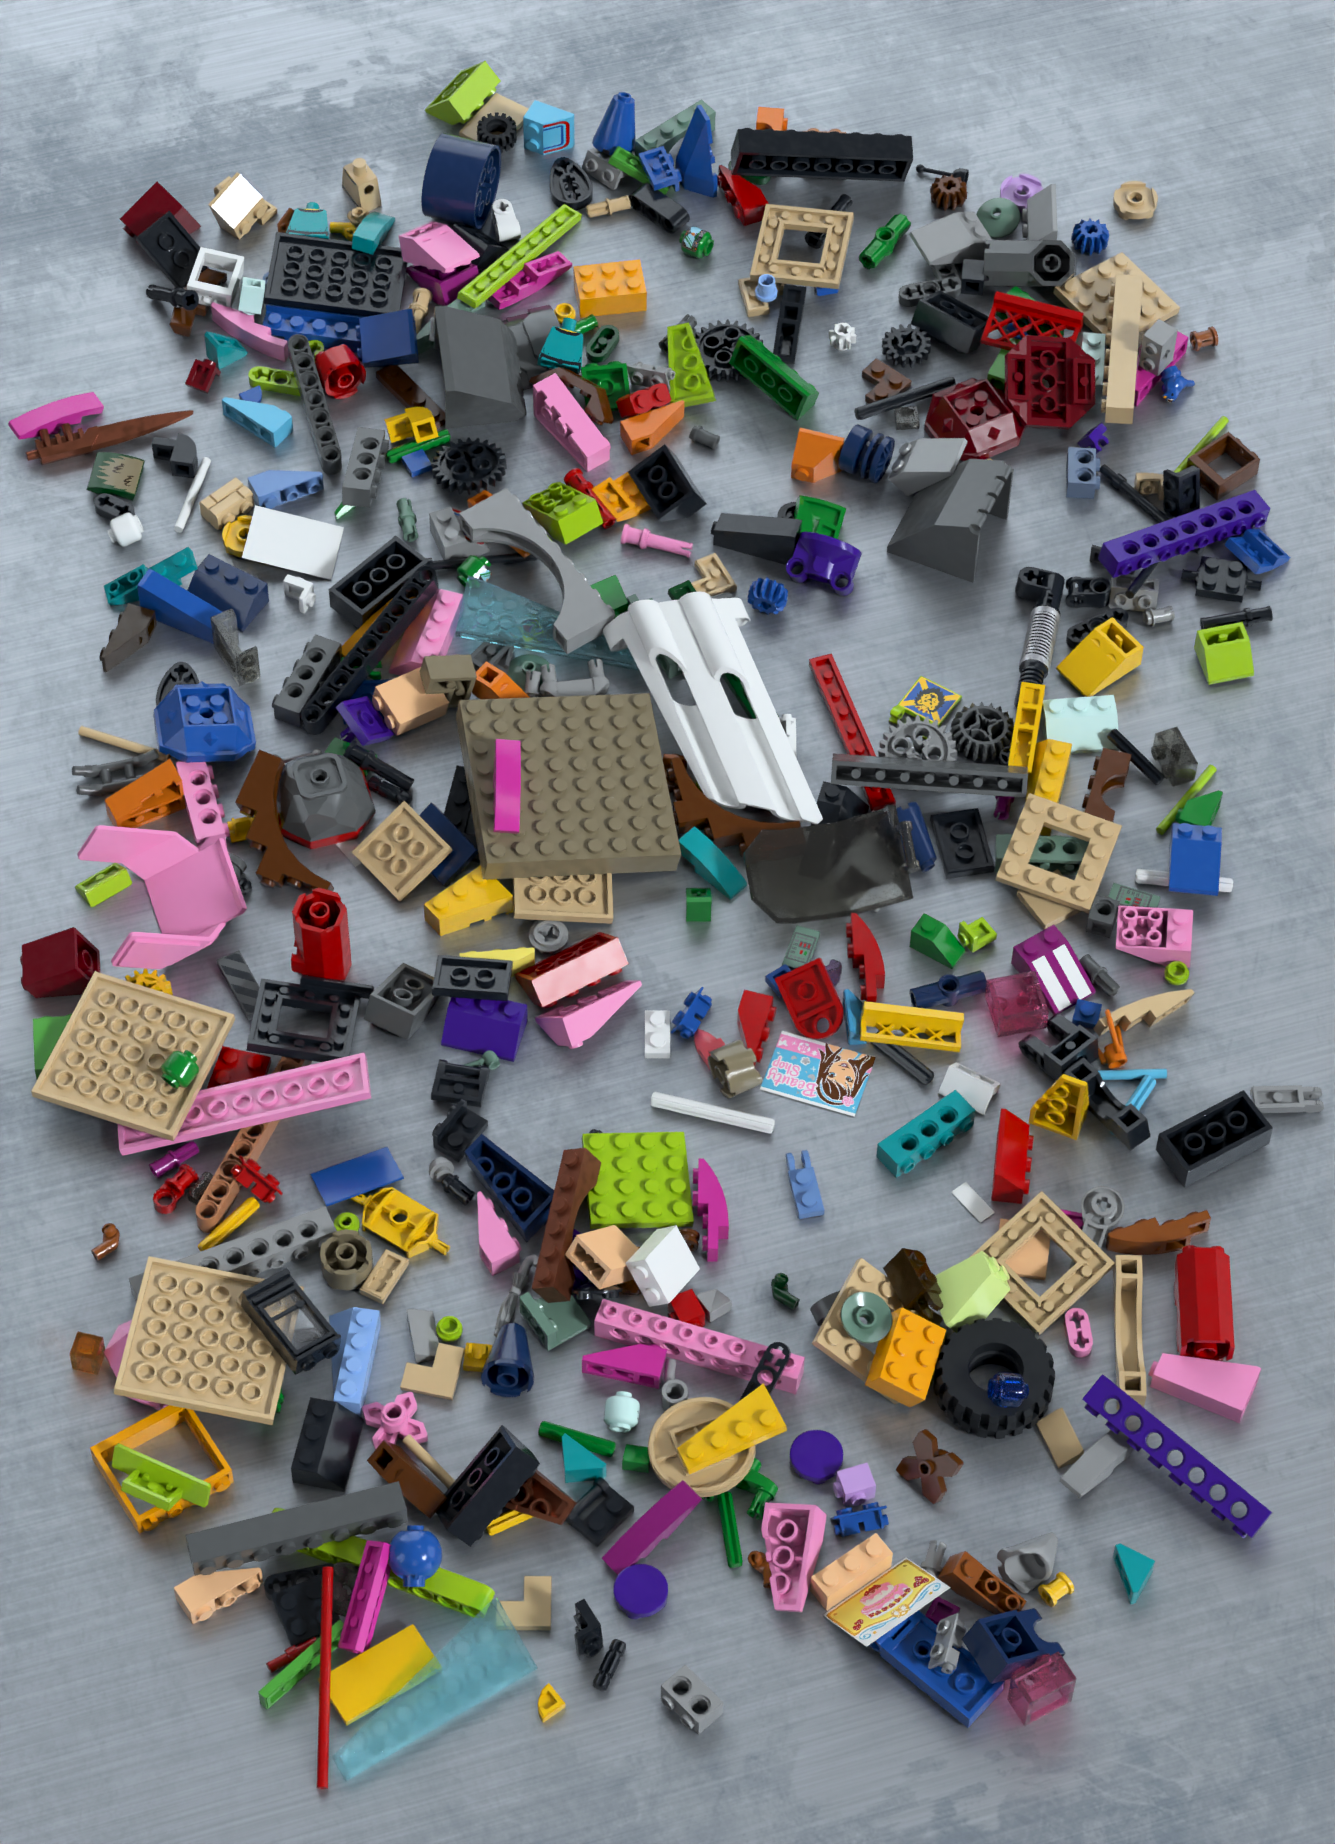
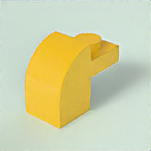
[384,407,439,443]

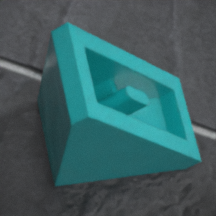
[204,331,248,370]
[562,1433,606,1483]
[1113,1543,1155,1605]

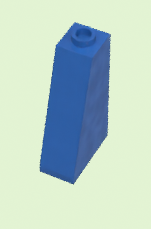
[137,569,228,645]

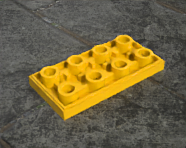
[318,1624,442,1726]

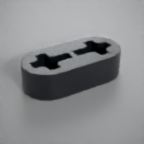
[94,493,135,521]

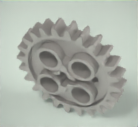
[878,715,957,791]

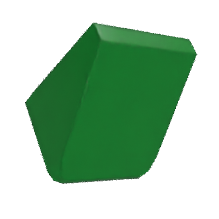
[622,1444,650,1473]

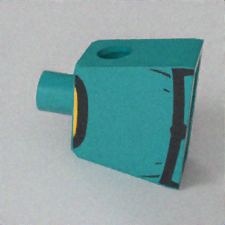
[286,202,329,239]
[537,318,583,375]

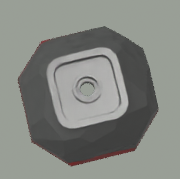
[277,753,376,849]

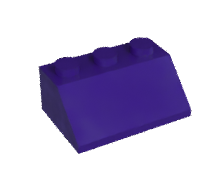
[441,997,528,1062]

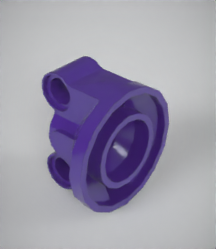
[786,532,862,596]

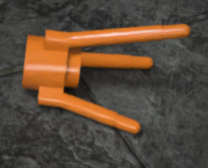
[1098,1009,1128,1069]

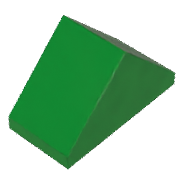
[686,888,712,922]

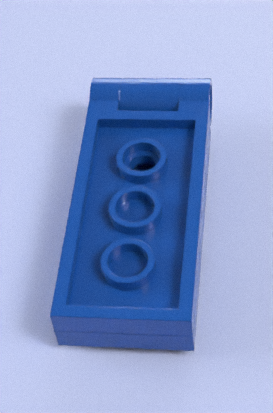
[870,1610,1005,1728]

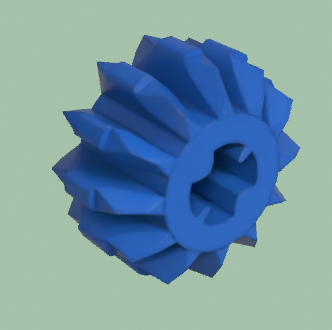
[1071,218,1109,256]
[748,577,788,615]

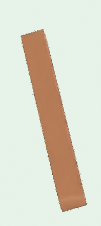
[195,1057,312,1233]

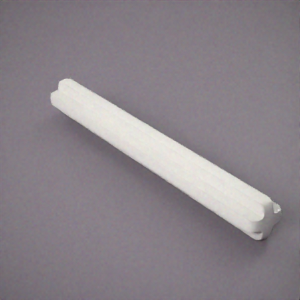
[651,1092,775,1134]

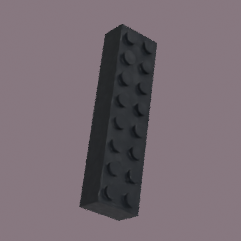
[730,128,913,182]

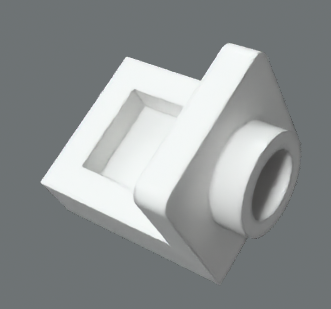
[283,574,316,614]

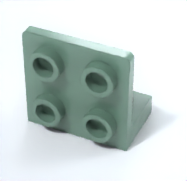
[519,1292,591,1351]

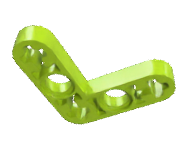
[248,340,325,396]

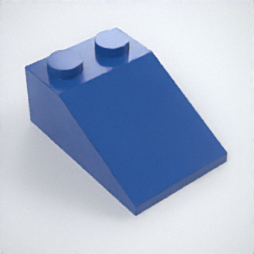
[1169,823,1222,896]

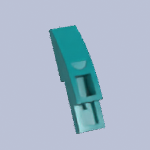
[104,547,198,606]

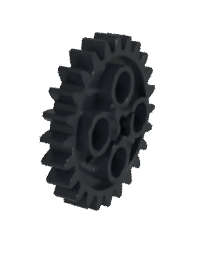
[695,319,763,382]
[431,437,507,495]

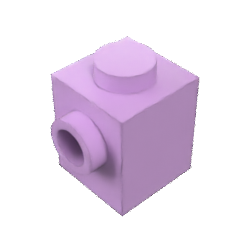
[833,1463,876,1507]

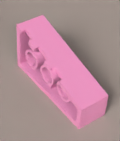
[533,373,611,472]

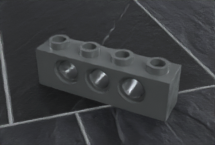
[342,427,389,508]
[272,634,342,728]

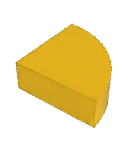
[538,1683,566,1723]

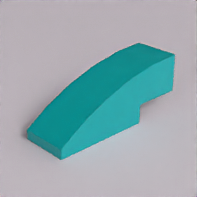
[352,211,395,255]
[678,826,747,900]

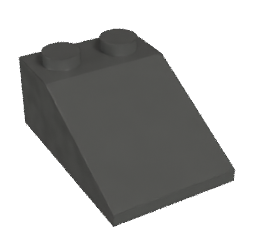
[364,963,440,1040]

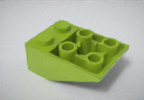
[522,482,603,545]

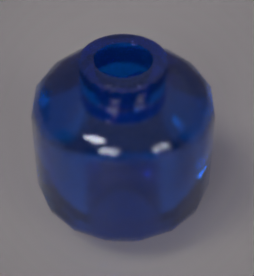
[987,1372,1029,1408]

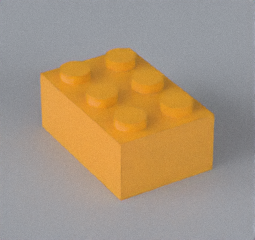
[573,259,647,318]
[865,1307,946,1408]

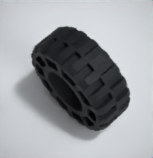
[934,1318,1055,1439]

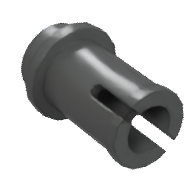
[689,425,720,450]

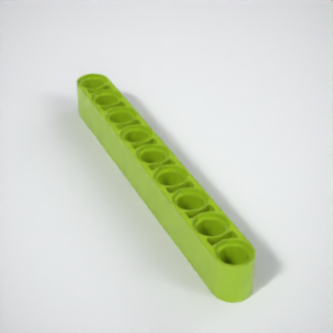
[272,1508,495,1619]

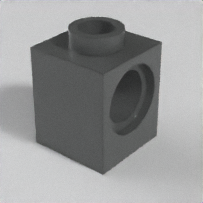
[1086,895,1120,938]

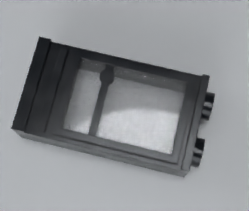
[241,1268,341,1375]

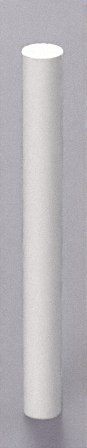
[174,457,211,533]

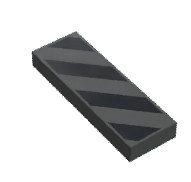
[216,951,259,1021]

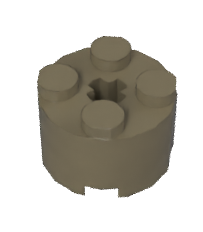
[708,1040,762,1099]
[320,1229,374,1290]

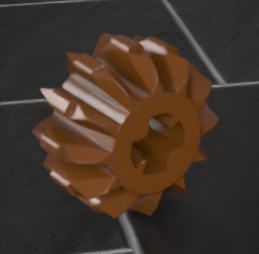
[930,174,968,211]

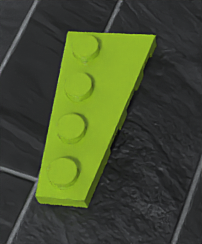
[667,323,716,407]

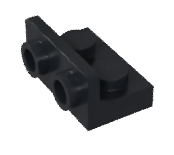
[1163,466,1200,517]
[432,1099,488,1162]
[573,1599,603,1660]

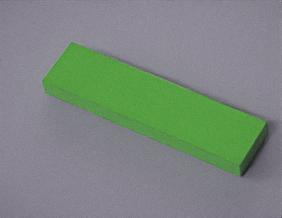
[258,1620,344,1710]

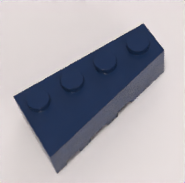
[465,1134,554,1243]

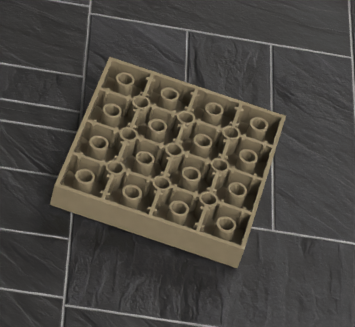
[456,693,681,880]

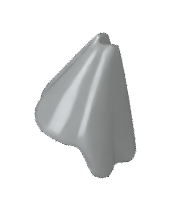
[997,1532,1058,1593]

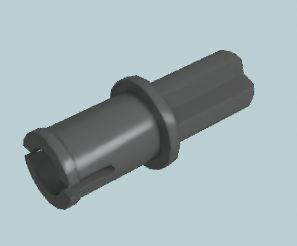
[1079,954,1120,996]

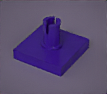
[336,696,394,746]

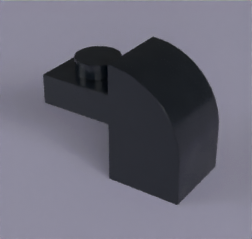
[152,433,198,479]

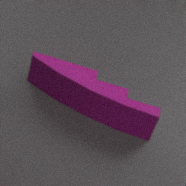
[602,1480,702,1575]

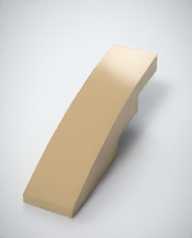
[1093,989,1194,1037]

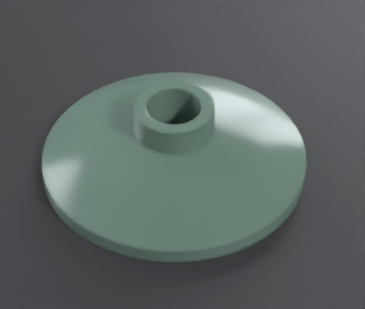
[976,198,1020,238]
[507,654,550,692]
[841,1292,892,1343]

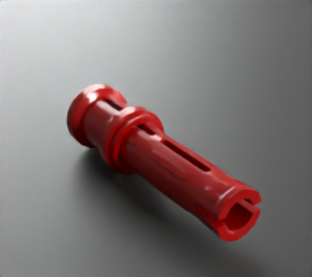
[564,468,616,529]

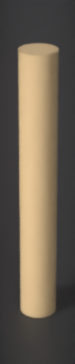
[402,1434,455,1489]

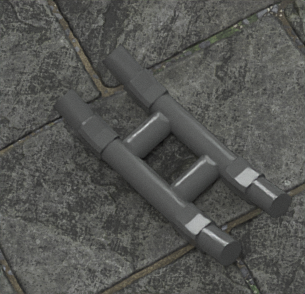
[72,749,159,796]

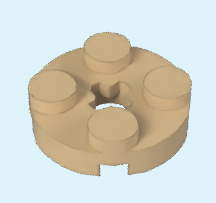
[1113,181,1158,220]

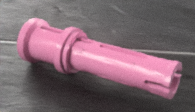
[621,524,693,558]

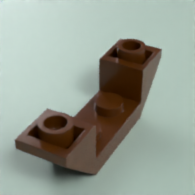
[529,367,614,425]

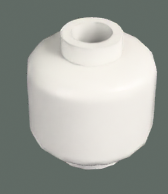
[107,513,144,547]

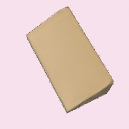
[1036,1408,1084,1469]

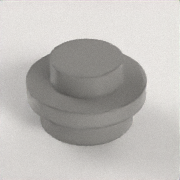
[429,1157,454,1182]

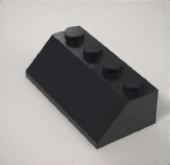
[436,1425,540,1547]

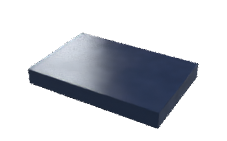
[419,802,479,887]

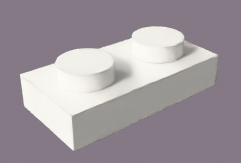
[645,1010,670,1058]

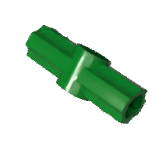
[859,213,911,270]

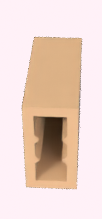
[372,667,449,736]
[565,1225,639,1290]

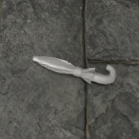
[494,1255,539,1337]

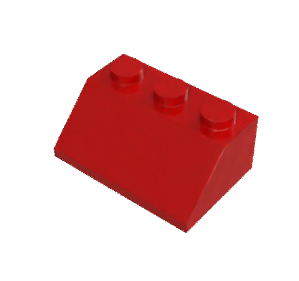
[991,1108,1034,1204]

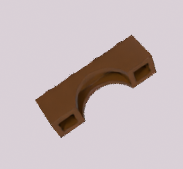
[1082,748,1132,823]

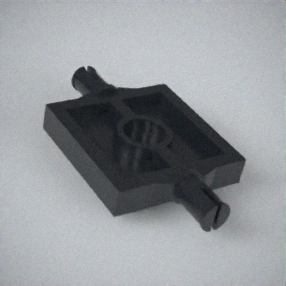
[1181,556,1262,603]

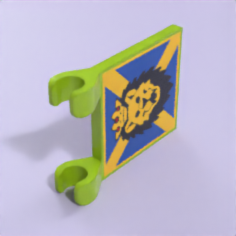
[889,676,962,740]

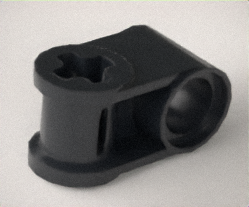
[1066,576,1111,608]

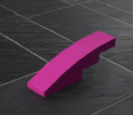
[488,251,572,310]
[8,392,104,440]
[493,739,521,834]

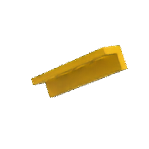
[860,1001,964,1052]

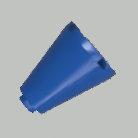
[592,92,636,155]

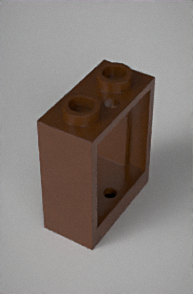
[1186,432,1260,501]

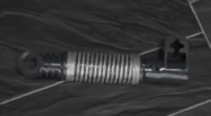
[1014,567,1065,708]

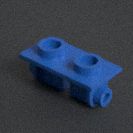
[670,987,712,1039]
[830,1502,889,1537]

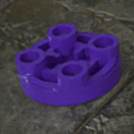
[790,1430,844,1485]
[613,1564,668,1620]

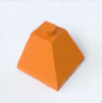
[791,428,845,483]

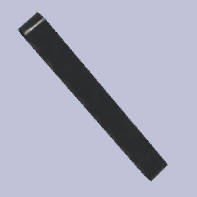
[301,565,439,735]

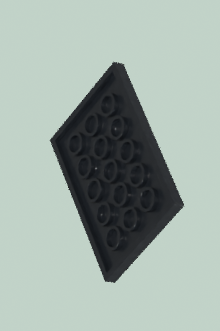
[264,232,408,317]

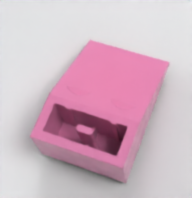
[399,221,480,273]
[1116,906,1193,968]

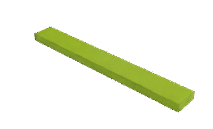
[457,204,582,309]

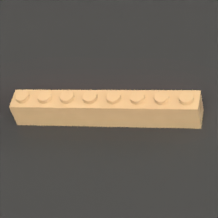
[1101,274,1143,424]

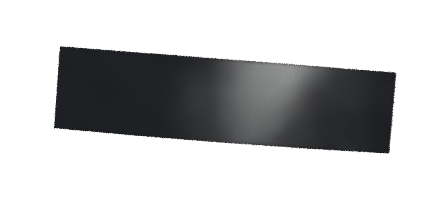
[773,284,807,364]

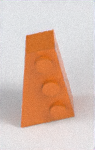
[105,759,186,828]

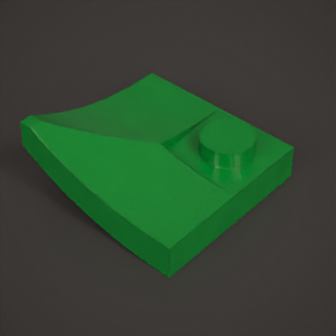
[794,495,847,539]

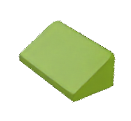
[75,863,132,907]

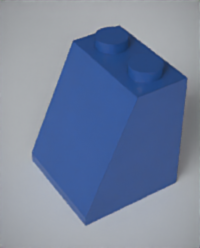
[356,309,419,368]

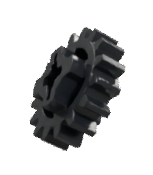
[882,324,931,368]

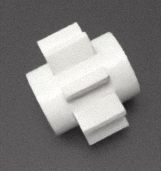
[828,323,857,351]

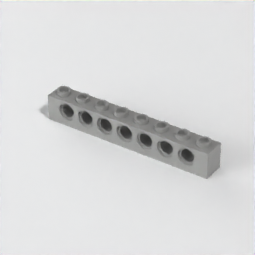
[129,1206,337,1302]

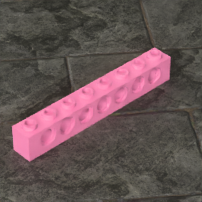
[594,1299,805,1394]

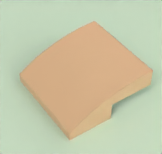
[999,1218,1050,1280]

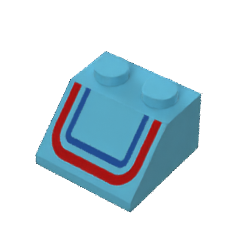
[523,100,575,155]

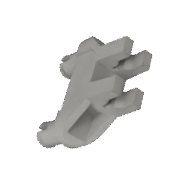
[540,659,610,697]

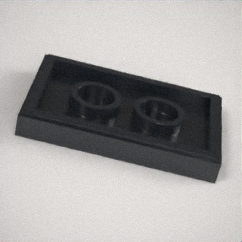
[135,211,208,288]
[930,808,995,879]
[432,955,513,1001]

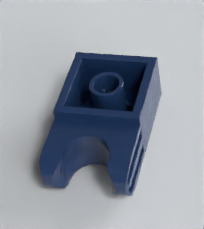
[962,1608,1065,1684]

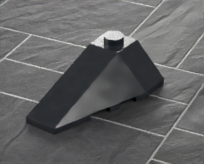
[798,781,869,881]

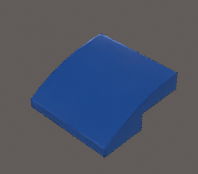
[1224,529,1291,574]

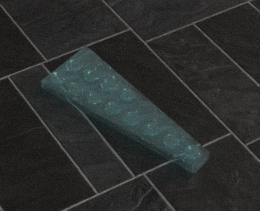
[455,576,640,671]

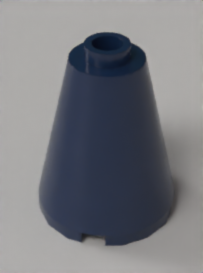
[875,802,937,873]
[481,1323,534,1397]

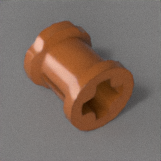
[1190,326,1219,351]

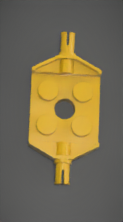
[351,1187,450,1258]

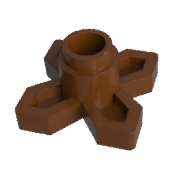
[896,1429,964,1504]

